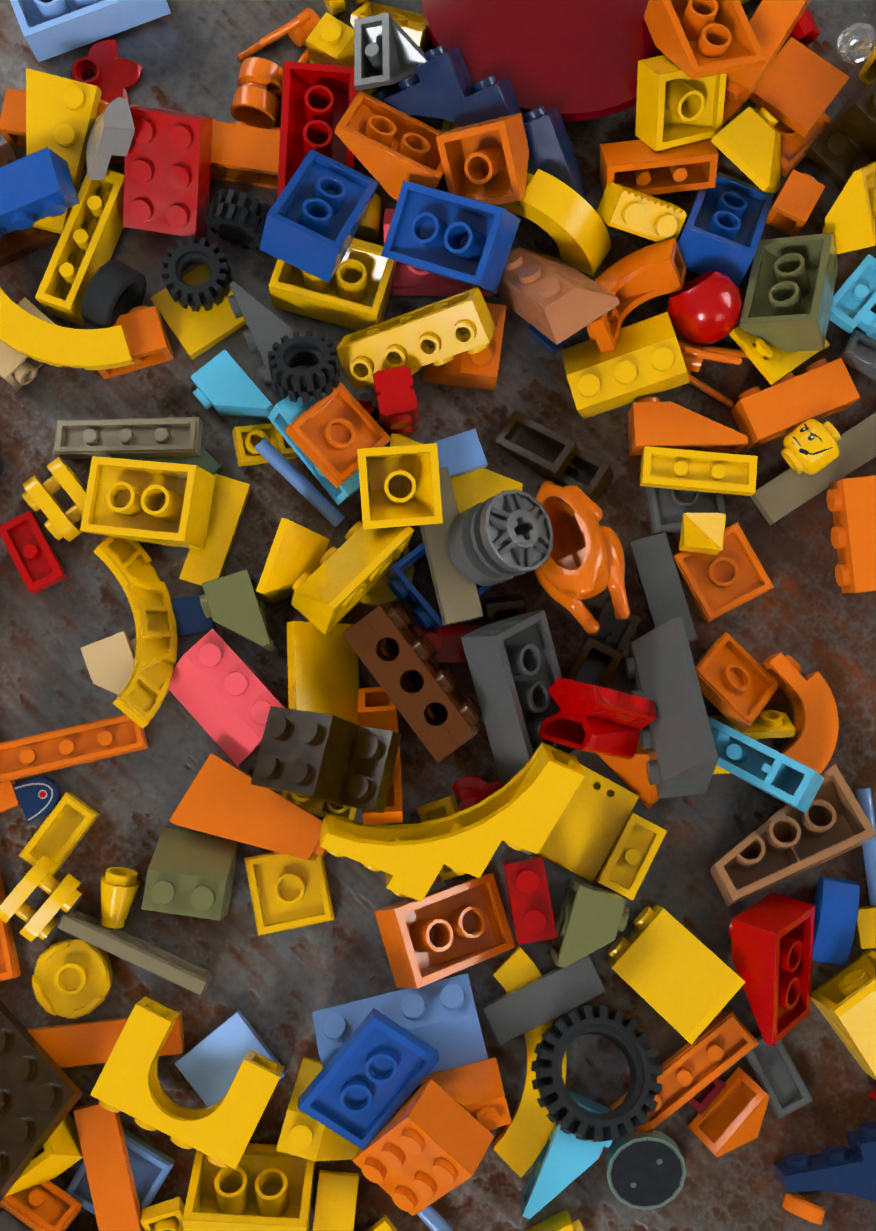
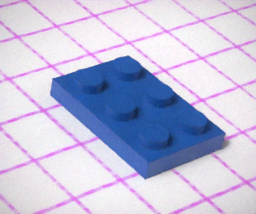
[298,1008,439,1150]

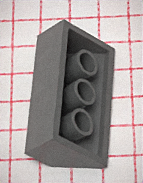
[461,610,581,783]
[624,616,719,799]

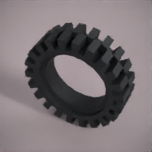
[531,1005,663,1142]

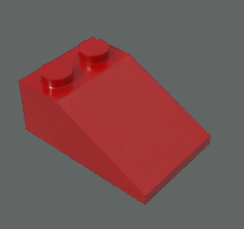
[729,892,815,1046]

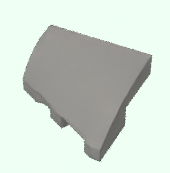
[86,97,135,181]

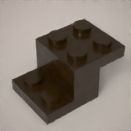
[804,77,876,191]
[251,706,401,814]

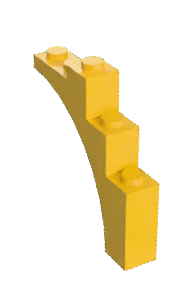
[320,742,585,902]

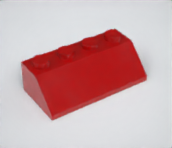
[277,61,357,199]

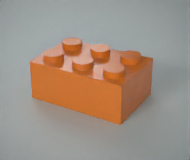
[352,1079,494,1216]

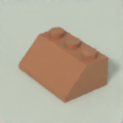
[498,247,620,345]

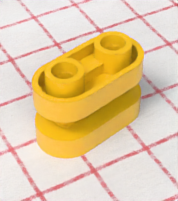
[21,456,87,542]
[0,854,82,942]

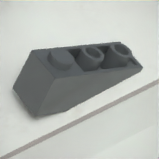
[227,281,314,394]

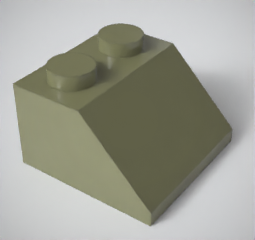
[199,569,280,653]
[141,827,240,921]
[549,878,629,968]

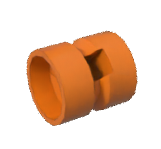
[230,57,283,129]

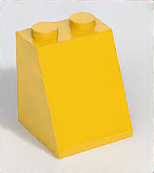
[606,904,745,1044]
[811,949,876,1080]

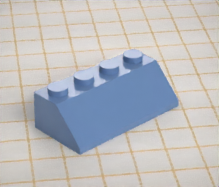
[312,973,488,1074]

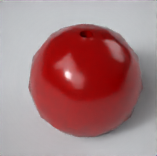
[667,270,743,344]

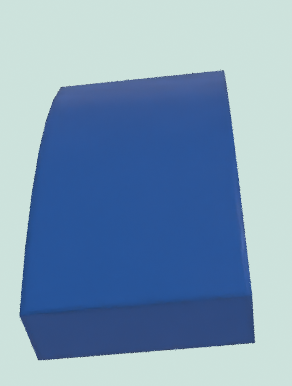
[811,876,860,966]

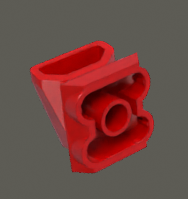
[539,677,658,760]

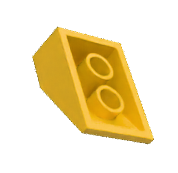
[80,456,216,550]

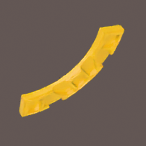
[0,287,134,370]
[93,536,178,729]
[492,945,567,1178]

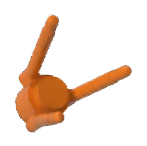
[237,7,321,63]
[678,339,748,408]

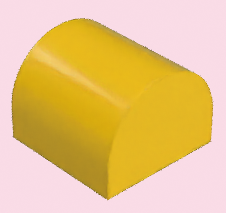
[353,193,383,241]

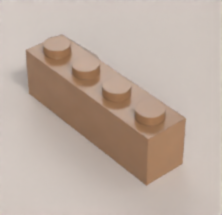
[709,764,876,907]

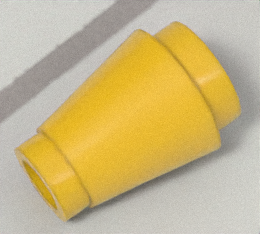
[101,867,140,929]

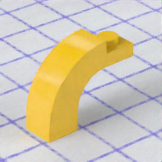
[497,169,611,276]

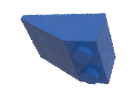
[259,149,379,283]
[677,171,774,287]
[381,180,520,294]

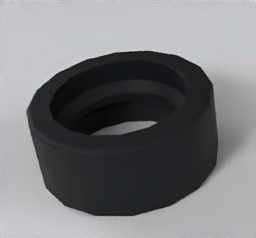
[81,259,147,329]

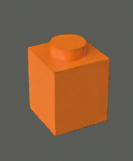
[765,169,825,237]

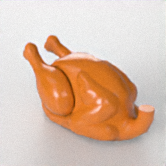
[534,481,630,635]

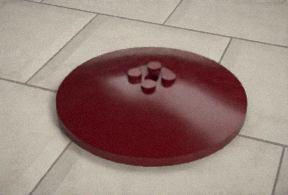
[420,0,664,122]

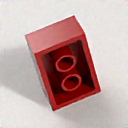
[123,106,213,238]

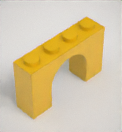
[90,996,285,1170]

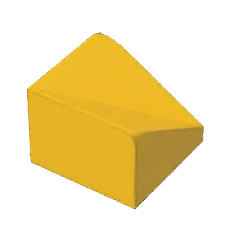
[679,513,726,555]

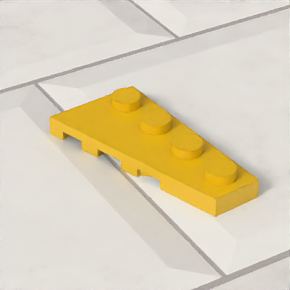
[26,68,102,234]

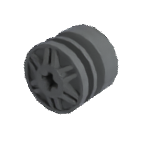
[447,489,554,586]

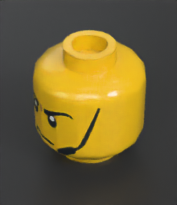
[781,419,841,475]

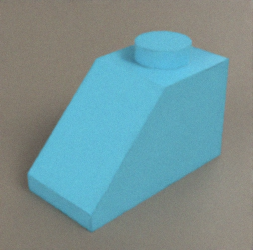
[190,349,274,419]

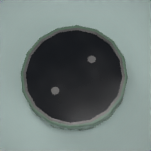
[605,1129,686,1210]

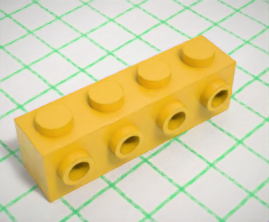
[35,169,124,326]
[336,287,496,390]

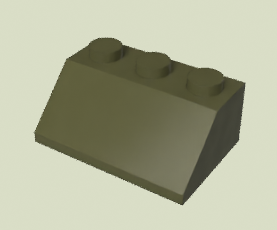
[740,233,839,352]

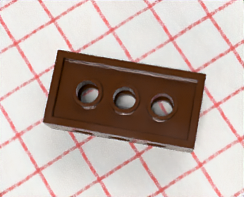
[342,601,483,763]

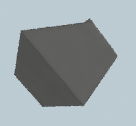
[354,12,426,91]

